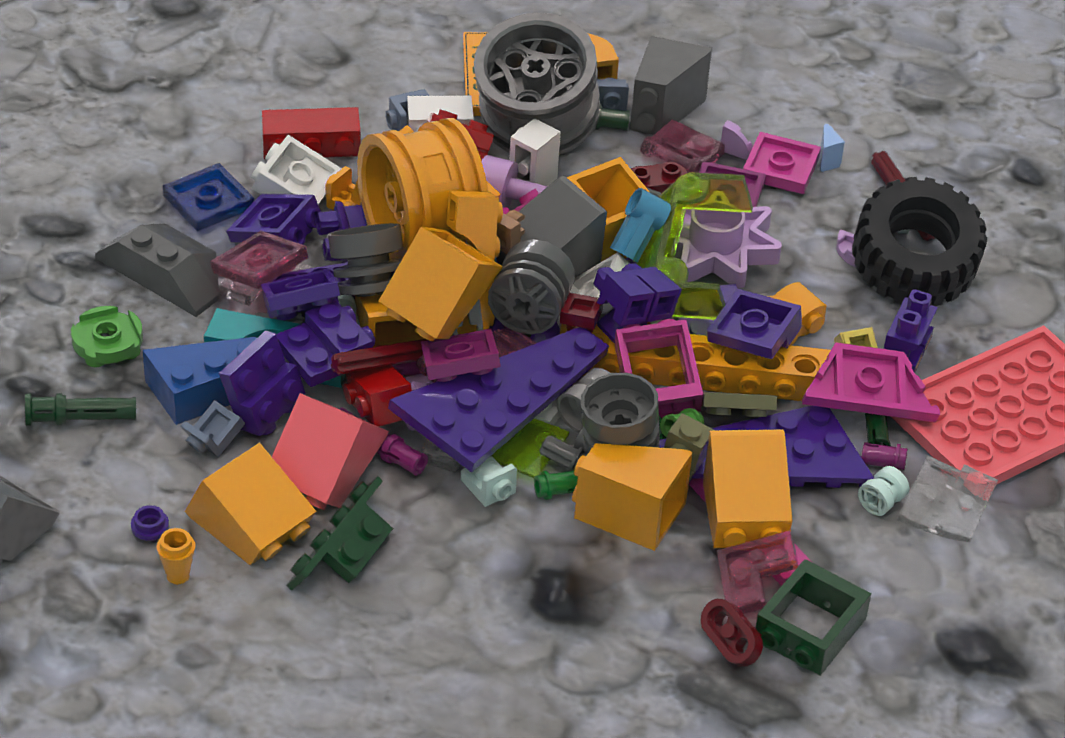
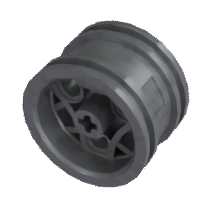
[474,12,601,155]

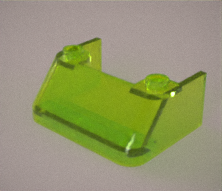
[635,172,753,320]

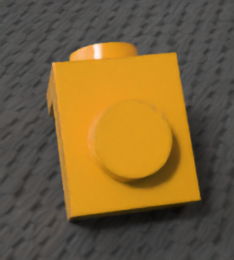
[325,166,356,211]

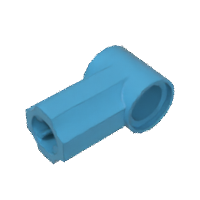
[610,188,671,262]

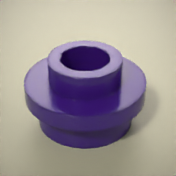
[131,505,169,541]

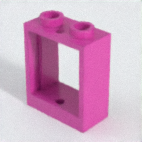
[615,319,703,417]

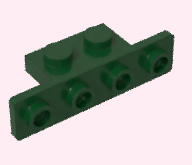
[286,476,394,590]

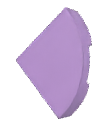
[720,120,753,160]
[836,229,856,267]

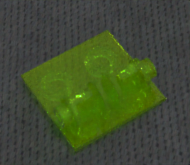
[491,418,570,478]

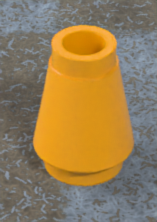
[156,528,195,585]

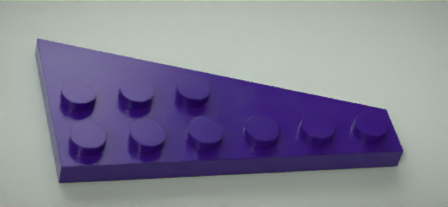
[388,327,609,473]
[660,406,874,488]

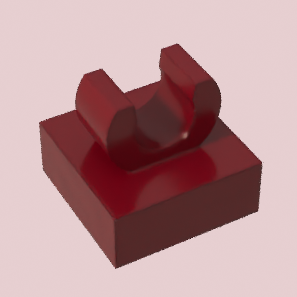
[560,293,603,333]

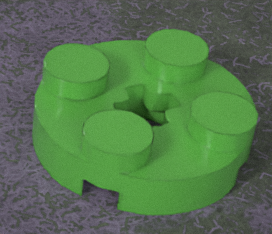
[71,306,143,368]

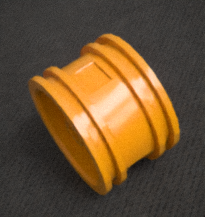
[357,118,488,260]

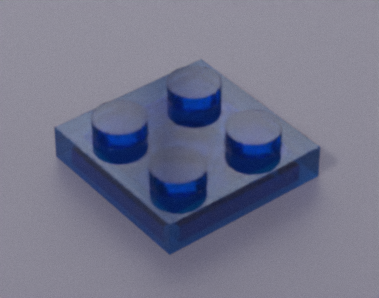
[162,163,254,232]

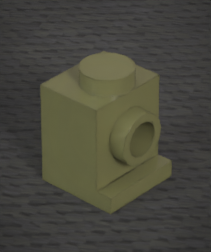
[664,413,714,481]

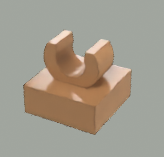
[496,209,525,254]

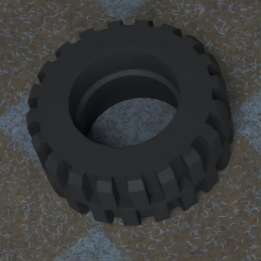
[852,177,987,306]

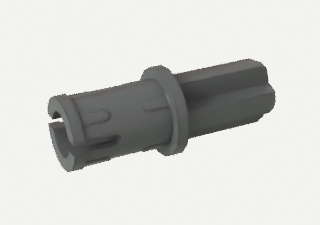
[540,436,587,471]

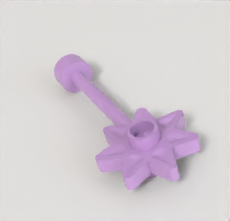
[482,155,782,289]

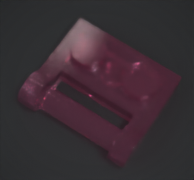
[640,119,725,179]

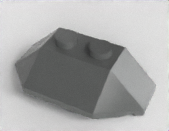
[95,224,219,317]

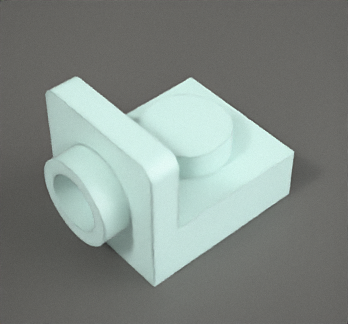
[461,456,517,507]

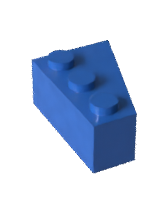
[143,337,256,425]

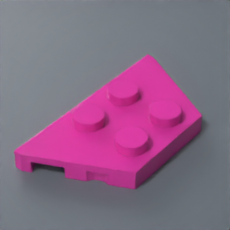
[802,342,940,422]

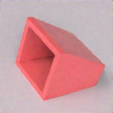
[272,393,389,510]

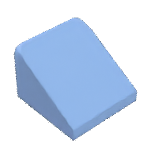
[820,124,845,172]

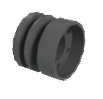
[328,223,403,297]
[488,239,575,334]
[581,373,660,455]

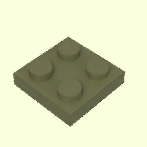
[702,392,777,417]

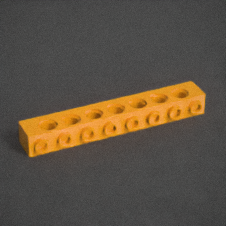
[560,324,831,401]

